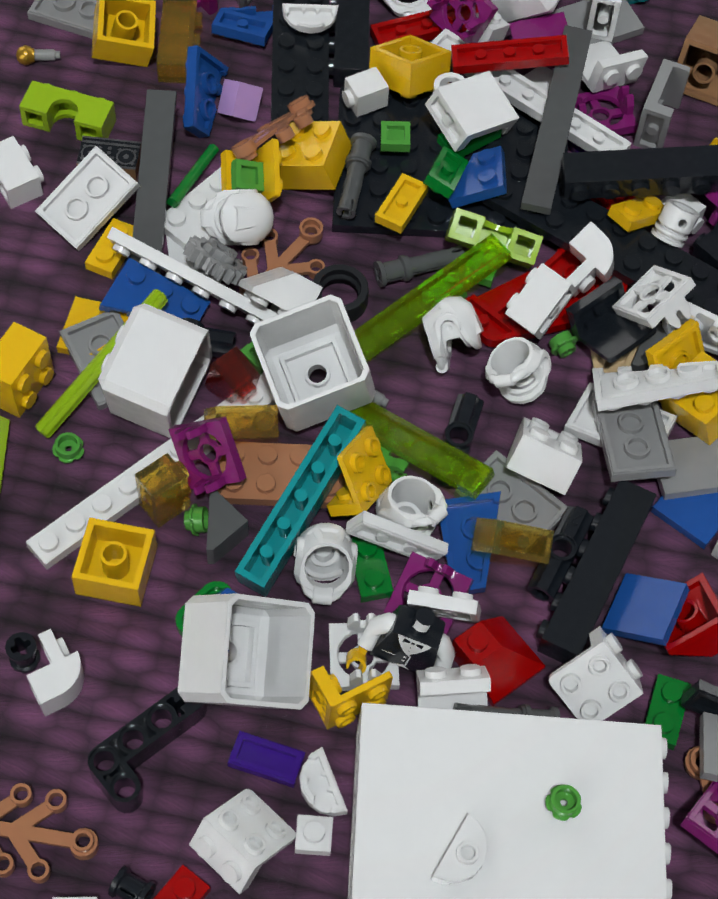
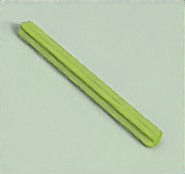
[35,289,168,438]

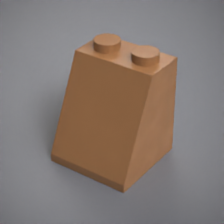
[677,15,718,106]

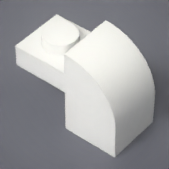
[566,222,614,297]
[26,629,84,717]

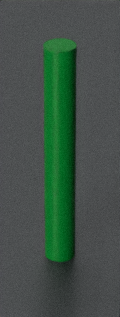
[167,144,219,208]

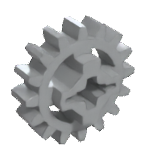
[183,235,248,286]

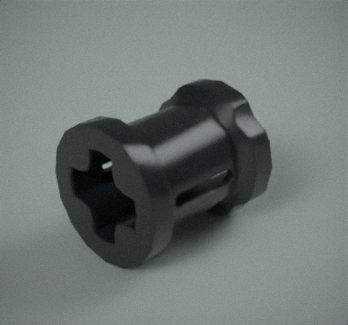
[5,632,41,674]
[108,866,157,899]

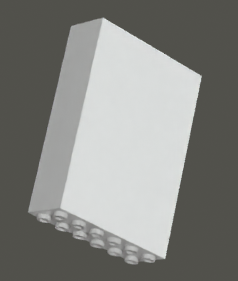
[347,703,672,899]

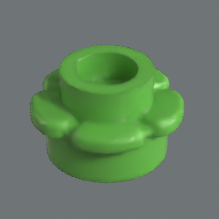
[548,330,578,358]
[52,432,84,463]
[184,504,209,536]
[545,785,582,821]

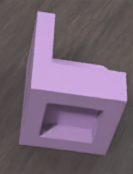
[217,79,263,121]

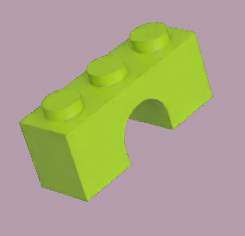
[19,80,116,141]
[444,208,543,268]

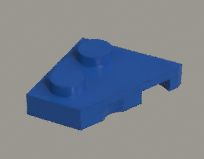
[211,5,273,46]
[448,146,507,209]

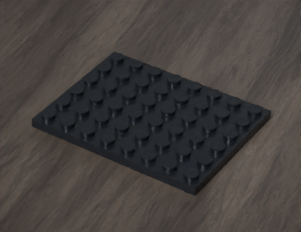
[332,87,568,243]

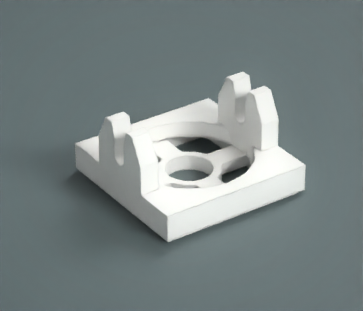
[612,265,696,329]
[329,613,400,691]

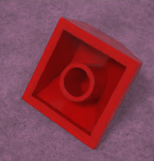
[665,573,718,657]
[453,616,546,706]

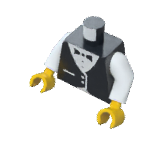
[346,605,455,674]

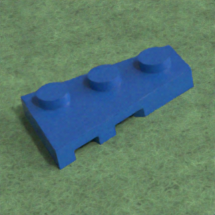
[183,45,229,138]
[99,258,210,321]
[439,491,501,594]

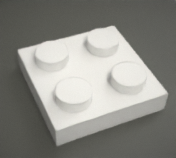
[407,586,481,623]

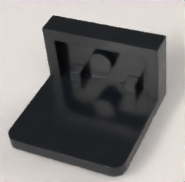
[566,276,657,363]

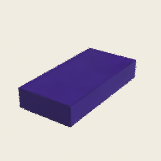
[227,731,306,788]

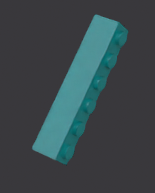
[235,405,366,597]

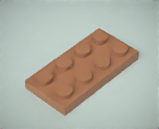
[217,441,346,508]

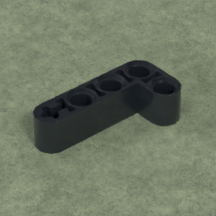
[88,687,207,813]

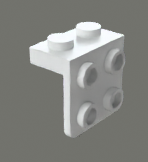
[582,41,648,93]
[549,626,644,721]
[416,664,491,709]
[189,789,296,894]

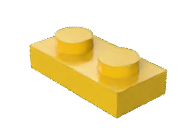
[375,173,429,234]
[607,195,664,232]
[85,218,133,280]

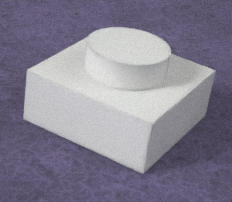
[295,814,333,856]

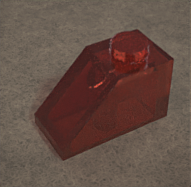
[204,346,260,404]

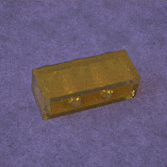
[157,0,203,83]

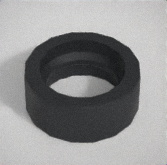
[312,264,369,322]

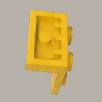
[221,138,283,203]
[326,425,392,517]
[309,665,393,730]

